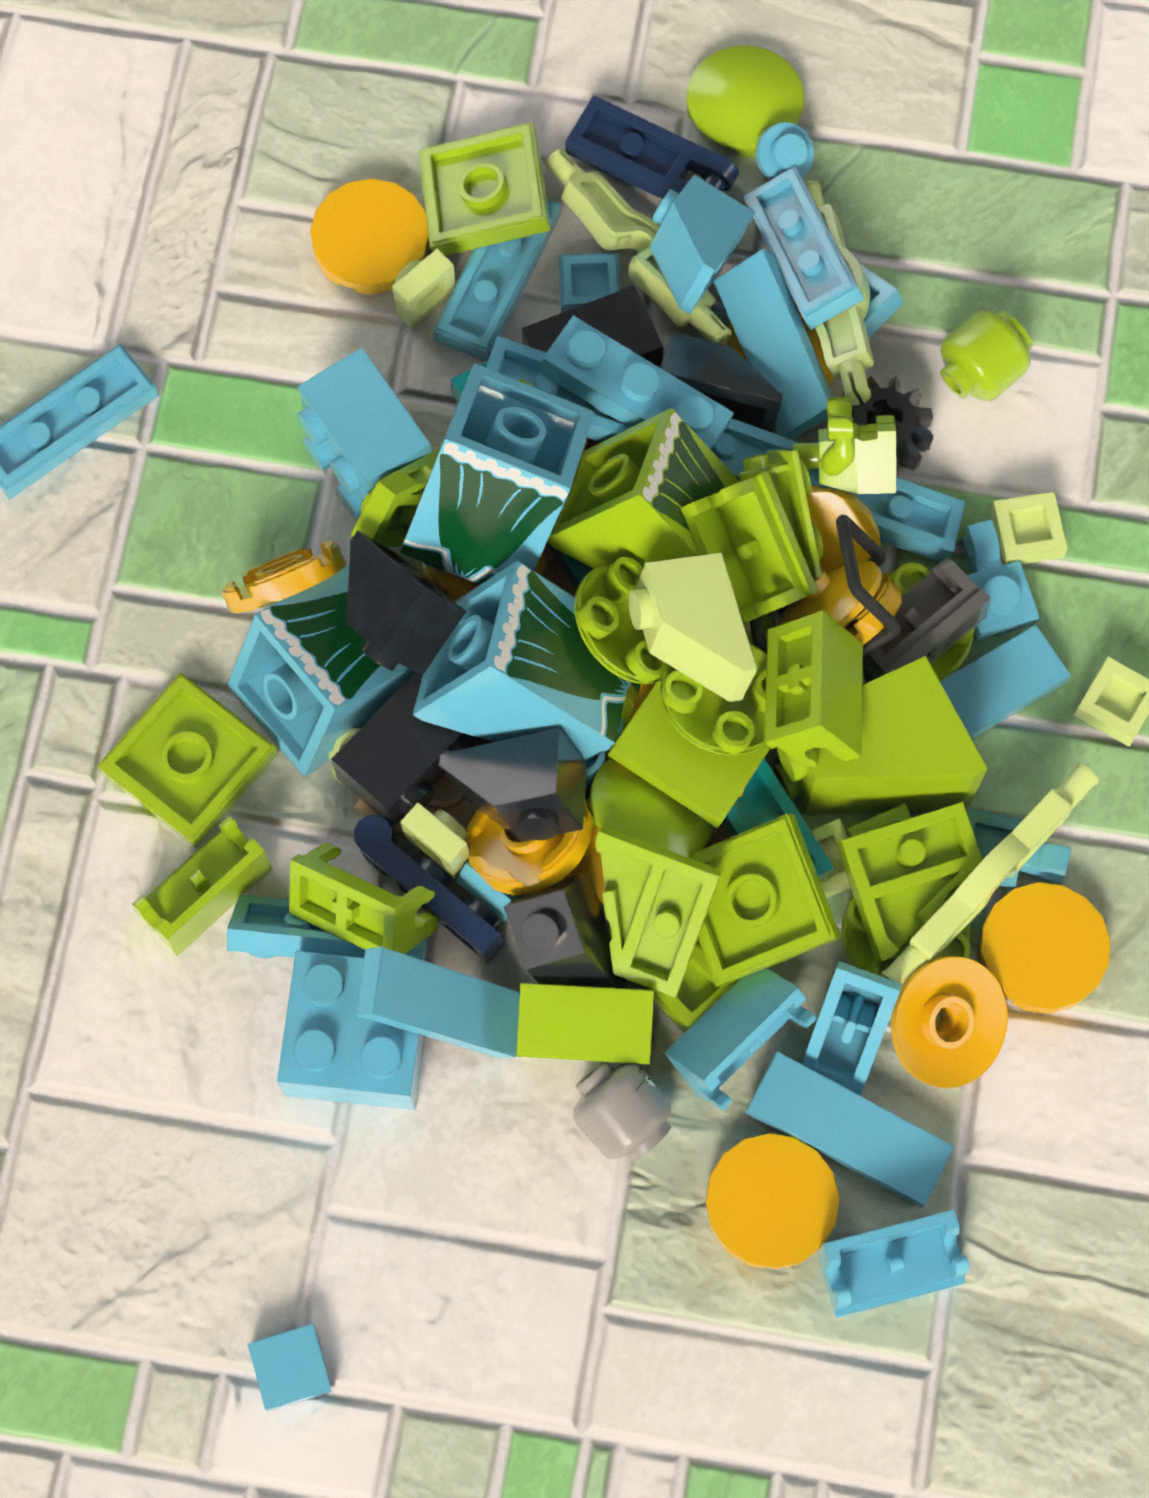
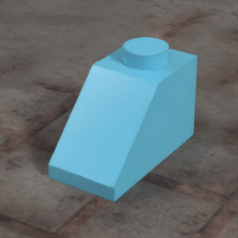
[649,175,756,314]

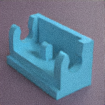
[664,968,817,1111]
[817,1209,969,1318]

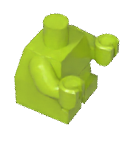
[793,397,896,494]

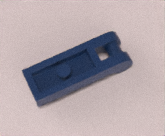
[565,95,739,200]
[353,815,504,964]

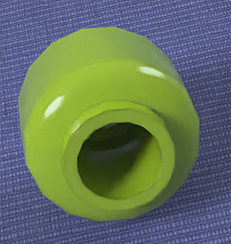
[940,310,1033,401]

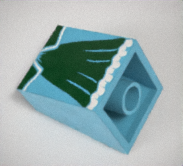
[400,363,595,585]
[413,561,631,760]
[227,565,416,777]

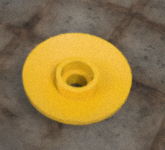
[777,561,882,627]
[891,956,1008,1088]

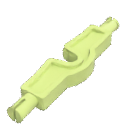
[545,149,732,345]
[806,181,874,405]
[881,763,1099,988]

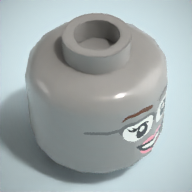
[573,1062,671,1162]

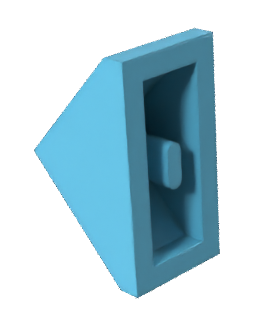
[802,961,902,1096]

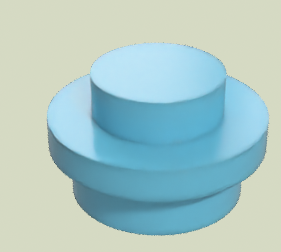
[756,122,814,180]

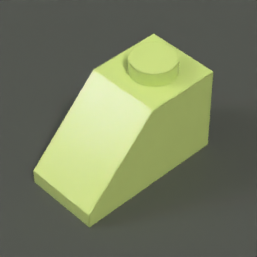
[629,553,757,702]

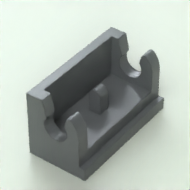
[862,557,991,679]

